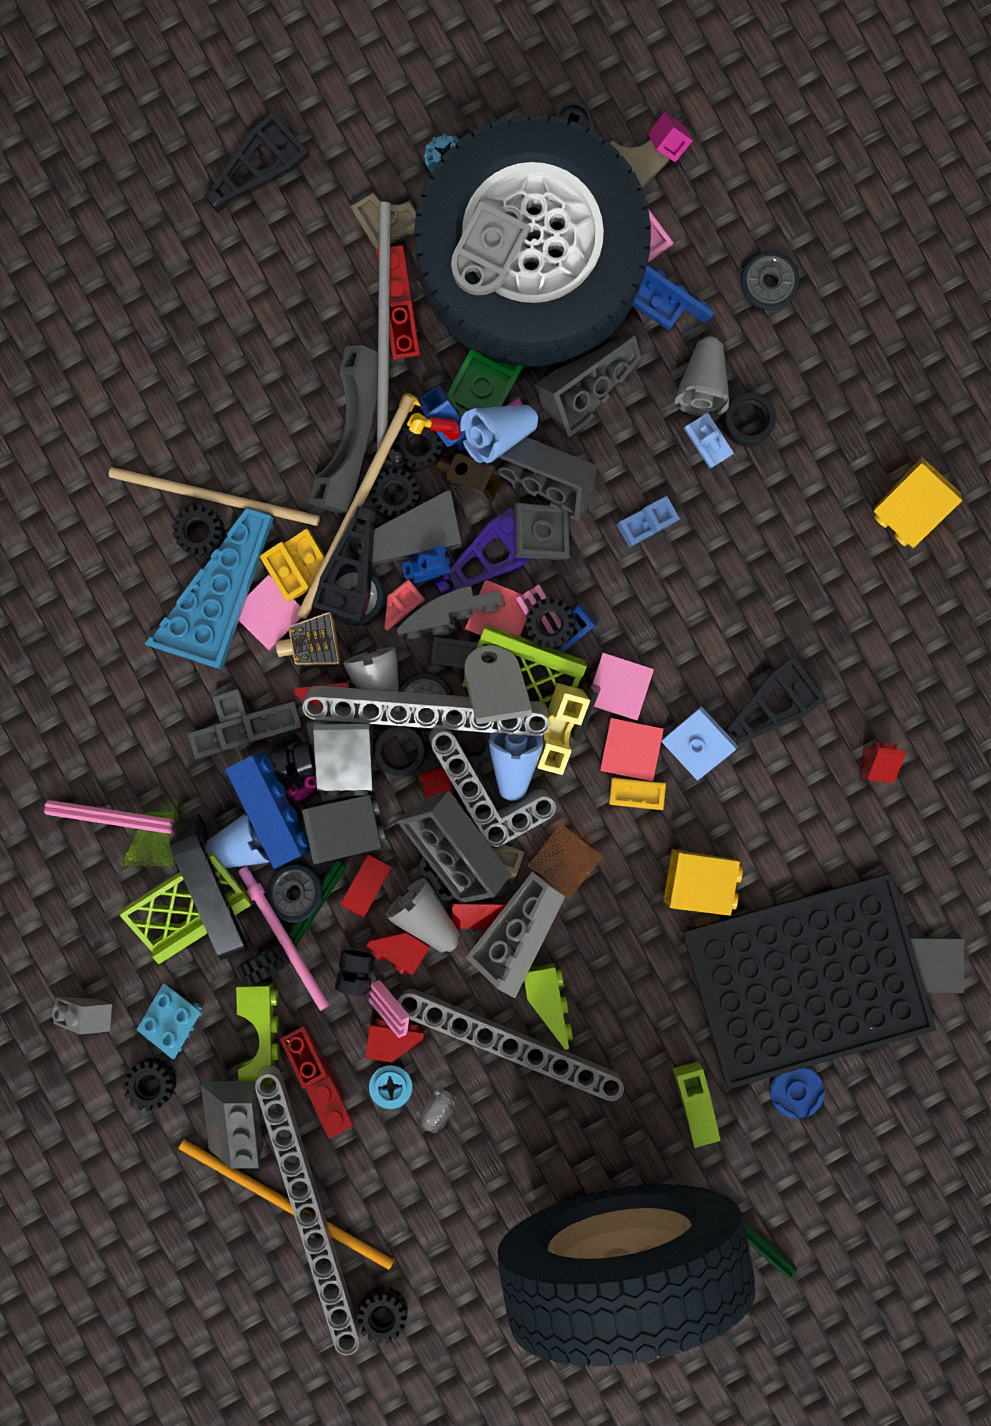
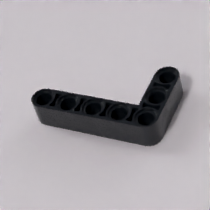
[170,814,247,960]

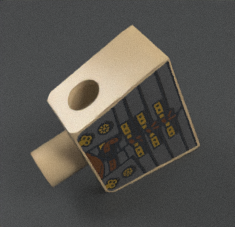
[276,613,342,666]

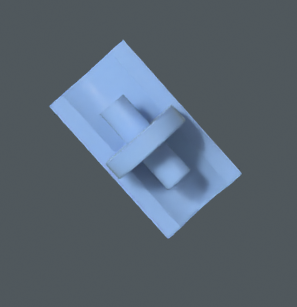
[684,412,734,469]

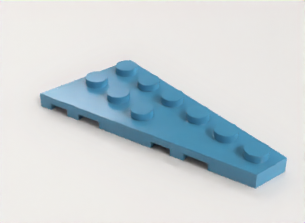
[145,508,274,670]

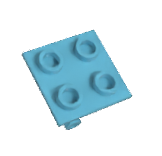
[137,983,203,1059]

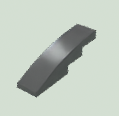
[187,702,302,760]

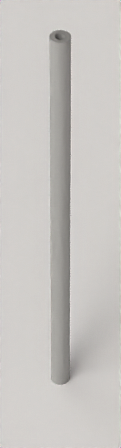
[377,202,391,451]

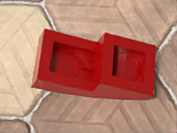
[340,854,392,918]

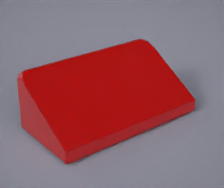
[452,901,506,929]

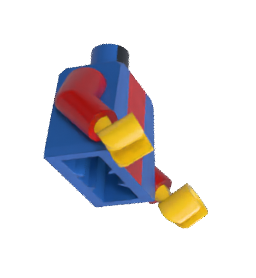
[399,384,467,452]

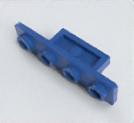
[633,265,714,331]

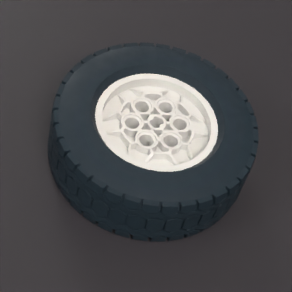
[414,114,651,368]

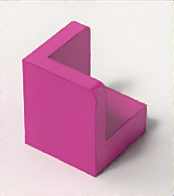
[648,112,693,162]

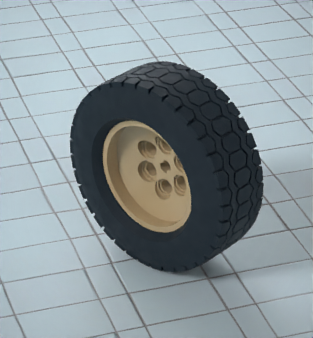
[498,1184,755,1366]

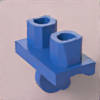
[402,546,451,584]

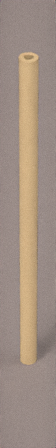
[109,467,320,526]

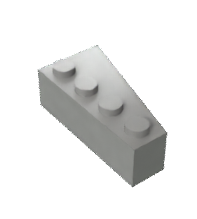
[466,872,565,998]

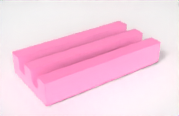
[516,585,561,634]
[369,980,410,1038]

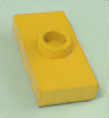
[609,777,666,810]

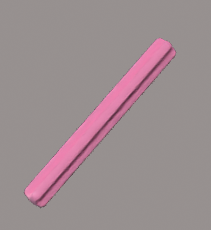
[44,800,174,833]

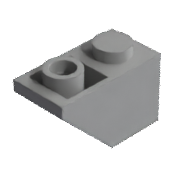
[52,996,112,1035]

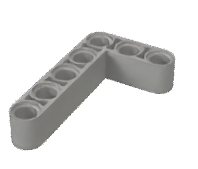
[429,728,556,847]

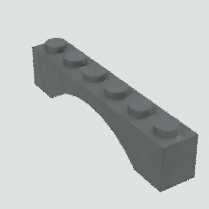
[309,345,378,513]

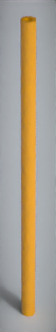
[178,1139,394,1270]

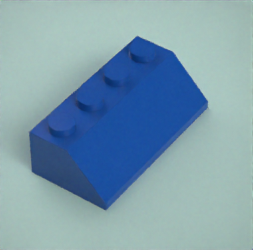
[225,752,311,869]

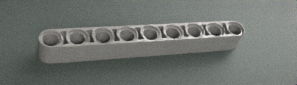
[302,686,550,736]
[398,988,624,1101]

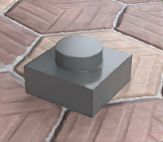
[212,689,248,723]

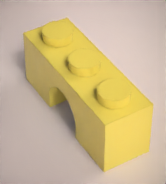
[536,683,590,775]

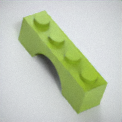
[236,982,279,1086]

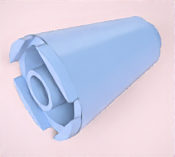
[460,405,538,463]
[488,733,543,801]
[206,813,270,870]

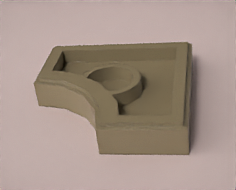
[610,140,669,190]
[350,193,416,249]

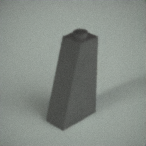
[357,491,462,566]

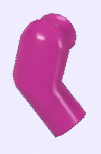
[286,776,317,803]

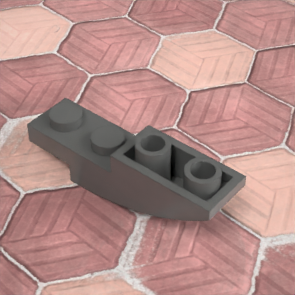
[397,586,506,641]

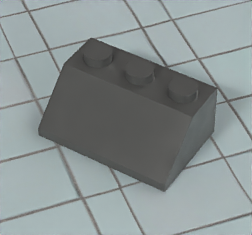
[201,1081,263,1168]

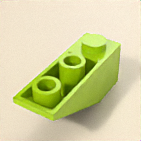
[524,963,573,1049]
[673,1062,721,1148]

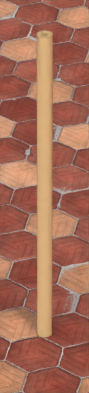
[297,395,415,619]

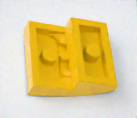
[259,529,325,602]

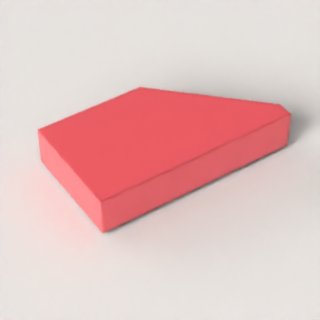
[384,579,426,632]

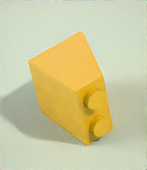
[874,457,962,548]
[663,849,743,916]

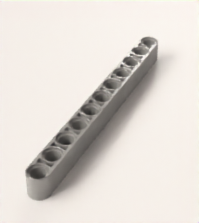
[255,1066,359,1356]

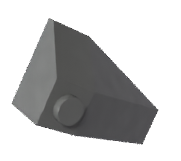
[535,334,641,438]

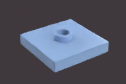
[661,706,738,781]

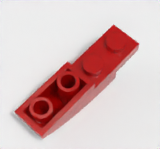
[376,245,420,360]
[280,1026,355,1139]

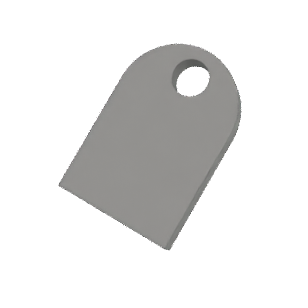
[451,201,531,295]
[464,645,532,724]

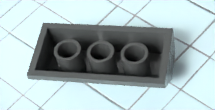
[397,791,511,903]

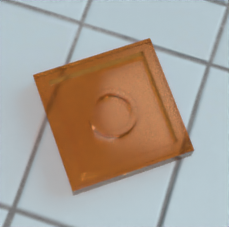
[527,823,603,899]

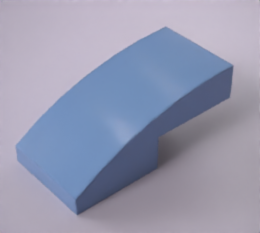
[616,496,680,548]

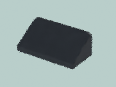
[570,680,601,742]

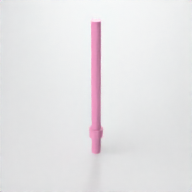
[238,866,329,1011]

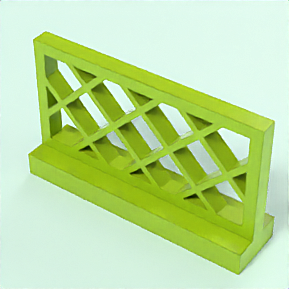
[462,623,587,709]
[119,852,251,964]

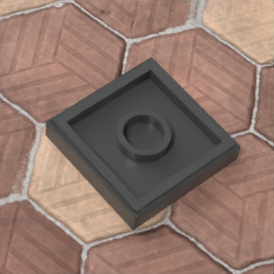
[514,503,570,561]
[910,937,964,993]

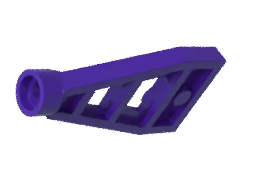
[434,508,533,595]

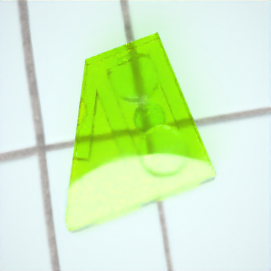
[122,812,177,866]

